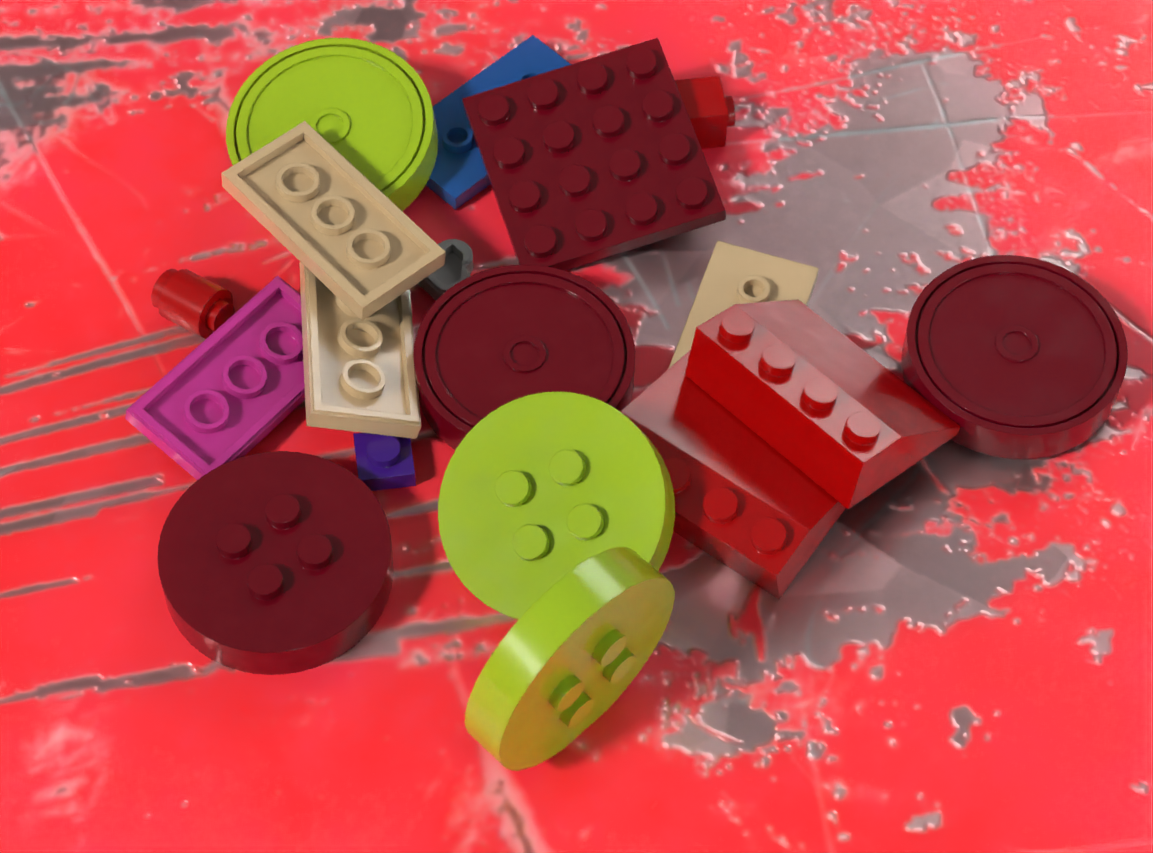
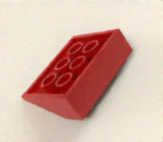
[685,299,961,510]
[621,349,846,599]

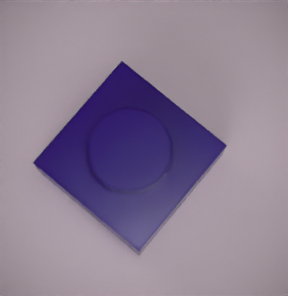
[353,433,416,491]

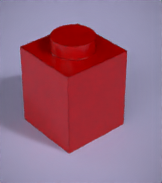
[675,76,736,149]

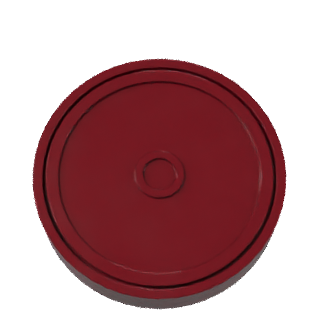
[901,255,1128,459]
[413,264,636,450]
[157,451,394,675]

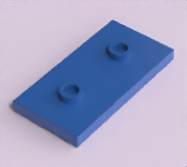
[426,35,571,210]

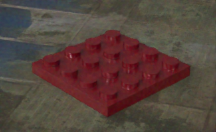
[462,37,726,271]

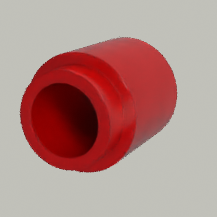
[151,269,235,339]

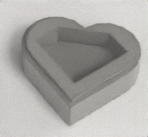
[417,239,473,300]

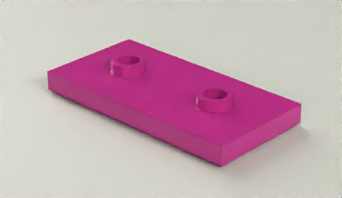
[125,276,305,480]

